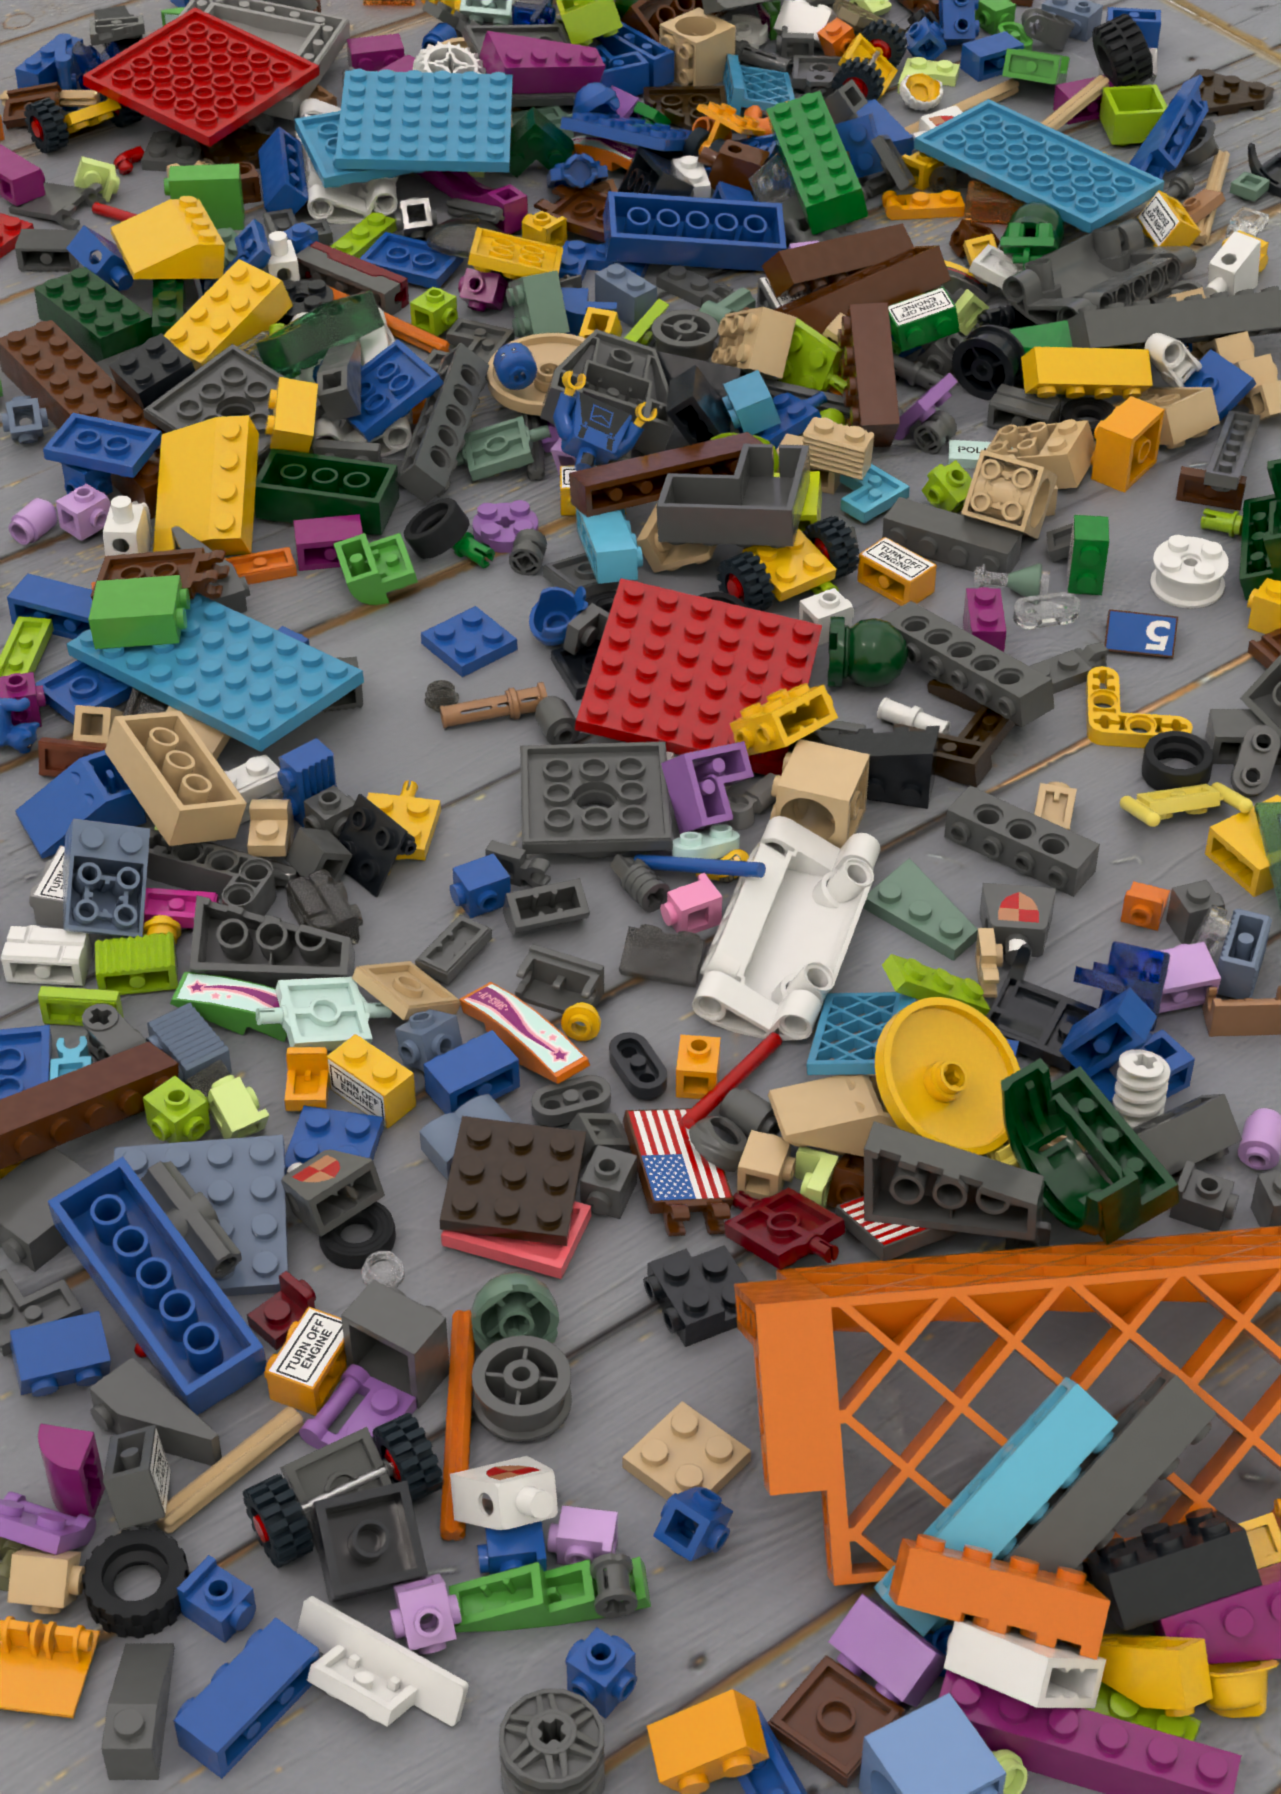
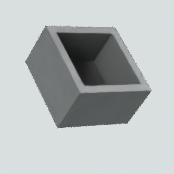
[341,1279,449,1409]

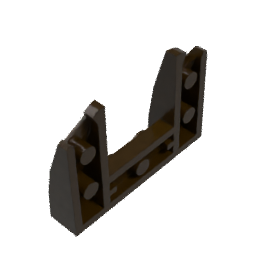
[893,679,1021,788]

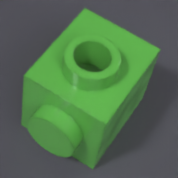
[975,0,1016,35]

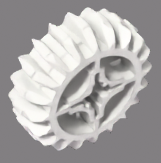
[413,41,486,74]

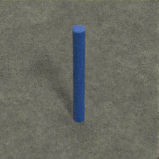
[634,854,766,878]

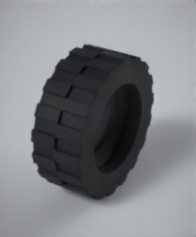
[82,1528,190,1639]

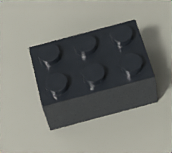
[1086,1508,1262,1631]

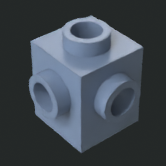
[1,396,49,444]
[395,1009,463,1072]

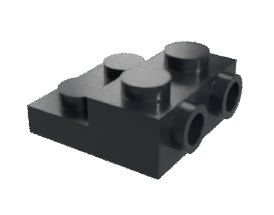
[643,1245,748,1347]

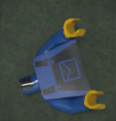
[553,371,657,471]

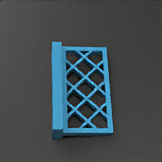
[722,54,795,116]
[806,992,918,1075]

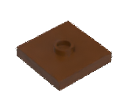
[768,1655,905,1788]

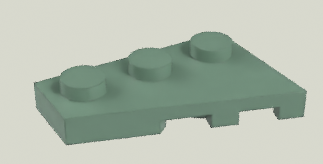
[863,858,978,961]

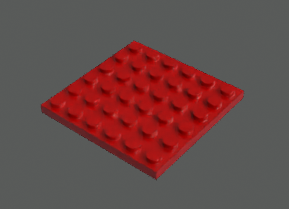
[82,7,320,147]
[574,578,823,776]

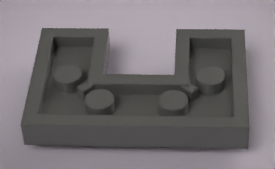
[424,318,515,378]

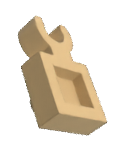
[975,928,1003,998]

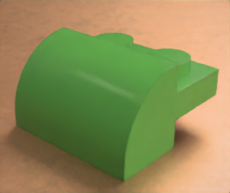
[333,533,418,605]

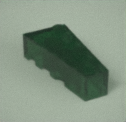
[255,290,385,379]

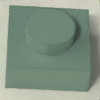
[1230,171,1270,202]

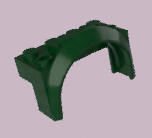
[1239,459,1281,600]
[1001,1058,1180,1245]

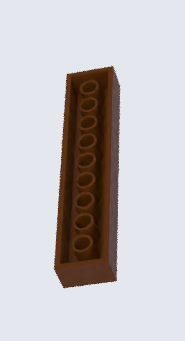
[0,320,167,519]

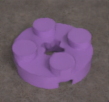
[472,500,539,553]

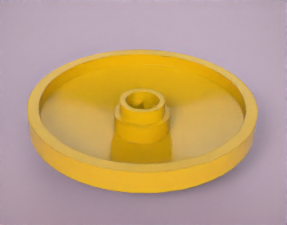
[875,997,1020,1156]

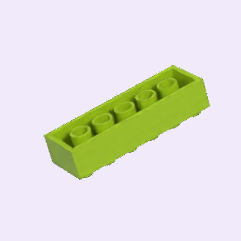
[556,0,623,46]

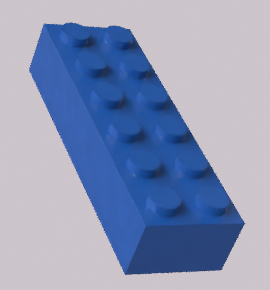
[603,191,787,271]
[47,1156,267,1416]

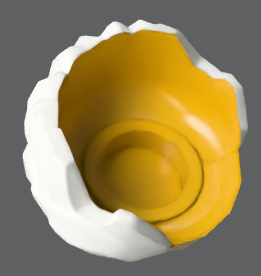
[899,73,943,111]

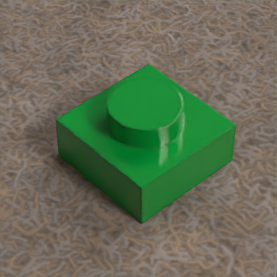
[633,101,671,125]

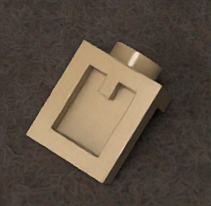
[1034,782,1077,830]

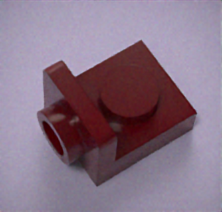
[247,1271,316,1351]

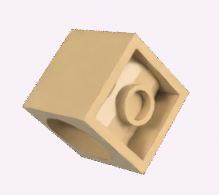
[659,7,736,86]
[961,449,1058,539]
[770,739,870,848]

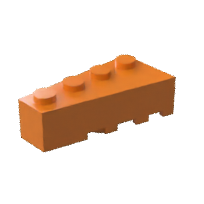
[889,1534,1111,1660]

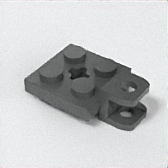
[792,55,842,99]

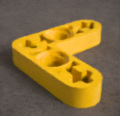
[1086,666,1193,748]

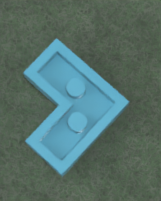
[840,464,910,523]

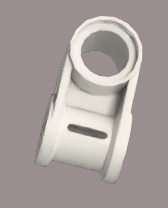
[1144,333,1202,387]

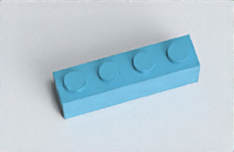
[576,508,643,584]

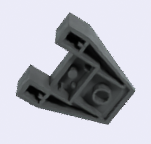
[540,329,674,455]

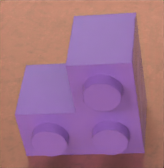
[661,741,754,834]

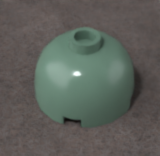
[471,1272,560,1352]

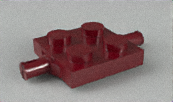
[724,1187,845,1270]

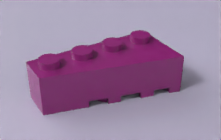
[479,31,605,94]
[1152,1562,1281,1664]

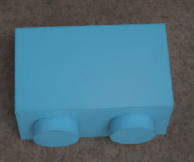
[722,370,781,435]

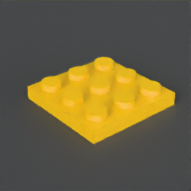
[468,227,563,280]

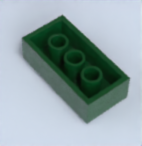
[34,267,153,363]
[254,448,400,535]

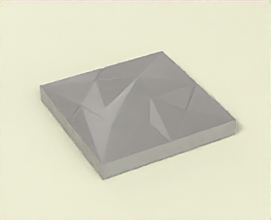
[177,0,350,120]

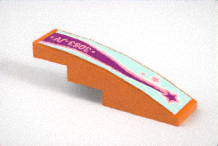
[572,135,639,171]
[459,982,590,1084]

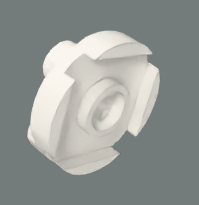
[722,14,768,49]

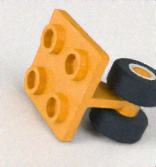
[683,102,766,168]

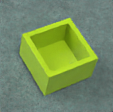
[1099,84,1168,146]

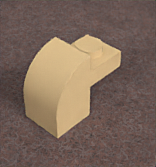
[247,799,295,857]

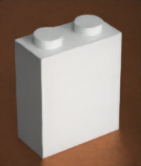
[943,1620,1106,1708]

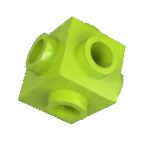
[410,287,458,336]
[921,460,972,513]
[143,1076,211,1143]

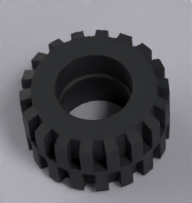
[1092,14,1153,87]

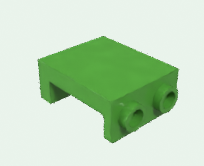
[1002,48,1070,85]

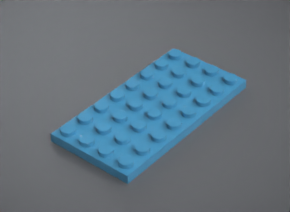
[914,99,1165,233]
[67,593,364,752]

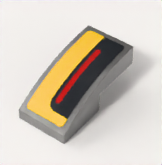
[942,259,990,303]

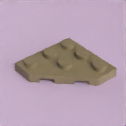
[832,0,907,38]

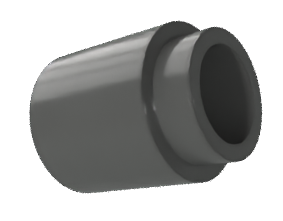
[535,696,580,745]
[719,1088,780,1138]

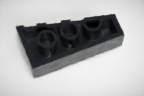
[788,726,940,809]

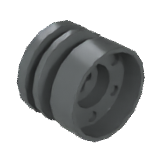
[499,1689,605,1794]

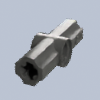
[140,1161,242,1278]

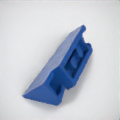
[1129,75,1209,180]

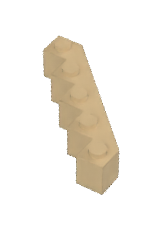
[1157,287,1281,421]

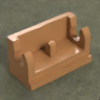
[1202,985,1281,1037]

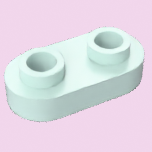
[672,824,740,859]

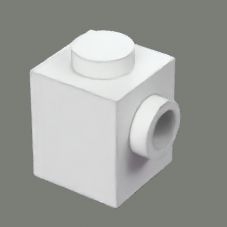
[799,588,854,646]

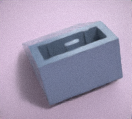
[63,818,150,938]

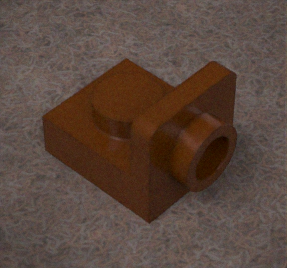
[949,219,1000,258]
[826,1153,864,1208]

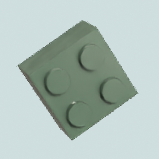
[506,270,570,338]

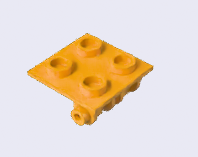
[0,1616,100,1719]

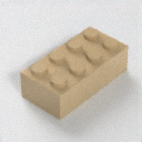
[105,711,247,846]

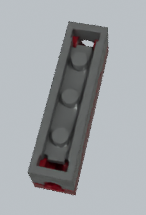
[296,241,409,315]

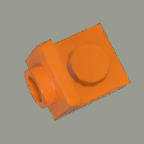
[1121,881,1170,931]

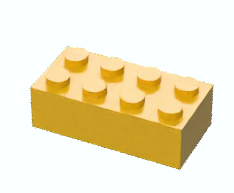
[164,259,293,371]

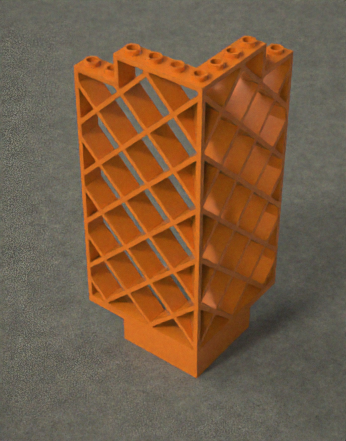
[734,1226,1281,1586]

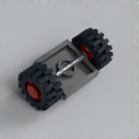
[243,1413,443,1568]

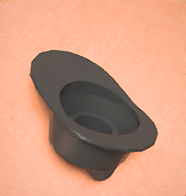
[1181,120,1219,166]

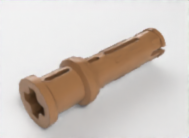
[439,682,548,728]

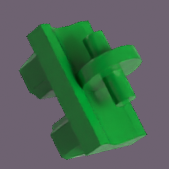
[1000,223,1058,270]

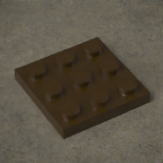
[440,1116,586,1246]

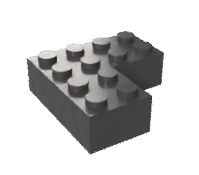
[656,444,810,548]

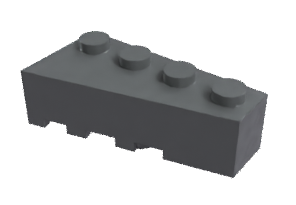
[189,895,355,987]
[864,1121,1044,1241]

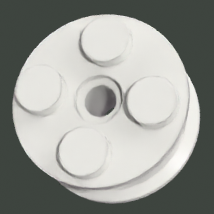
[1150,535,1229,608]

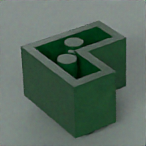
[510,107,575,178]

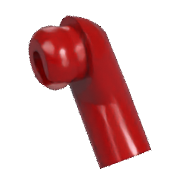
[114,146,144,175]

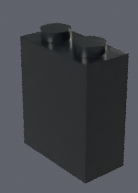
[666,365,731,445]

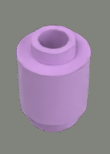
[9,498,57,545]
[1238,1108,1281,1170]

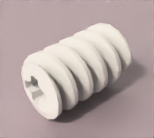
[1112,1049,1171,1128]

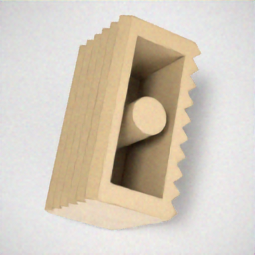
[802,417,874,480]

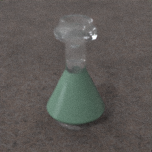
[973,563,1050,603]

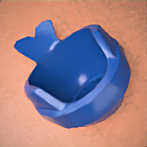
[573,82,620,114]
[529,586,588,646]

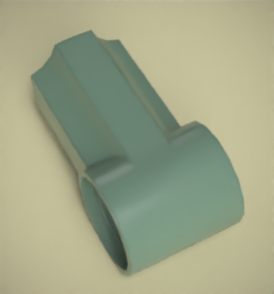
[699,287,756,324]

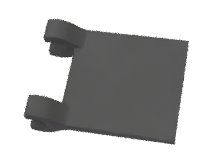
[9,182,106,230]

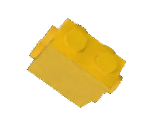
[730,683,838,756]

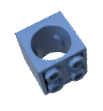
[859,1693,1006,1794]

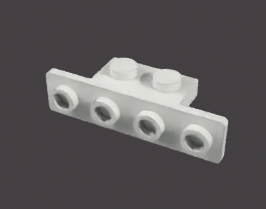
[297,1596,469,1727]

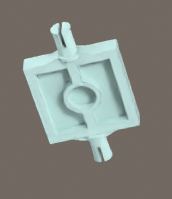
[256,977,392,1051]

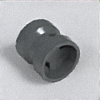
[914,410,957,454]
[509,529,547,576]

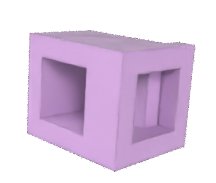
[547,1506,618,1565]

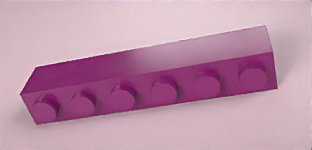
[939,1670,1242,1794]

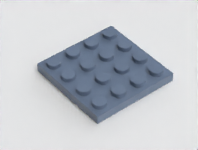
[114,1135,289,1296]

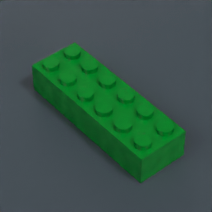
[766,91,868,235]

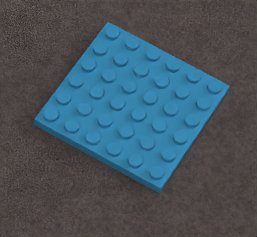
[335,69,513,173]

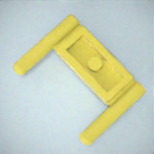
[1120,782,1253,827]

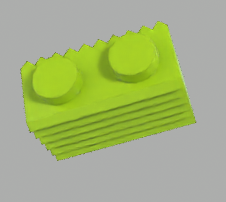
[95,932,179,995]

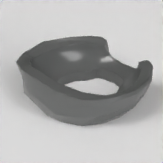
[689,1116,747,1172]

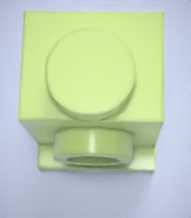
[207,1075,269,1139]

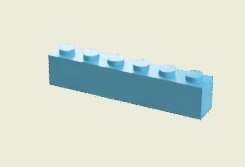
[874,1377,1119,1637]

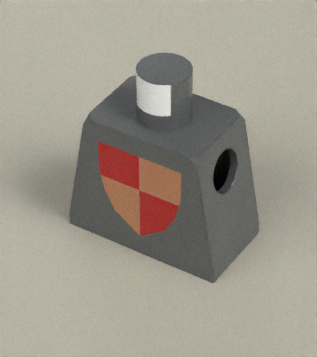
[979,883,1056,965]
[281,1149,385,1237]

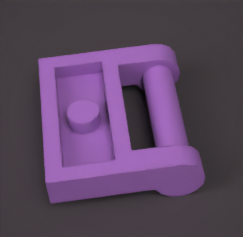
[894,372,958,440]
[299,1364,417,1449]
[0,1491,96,1555]

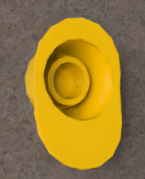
[1204,1660,1279,1718]

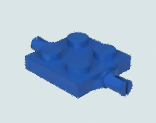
[738,390,827,449]

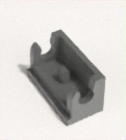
[515,944,604,1014]

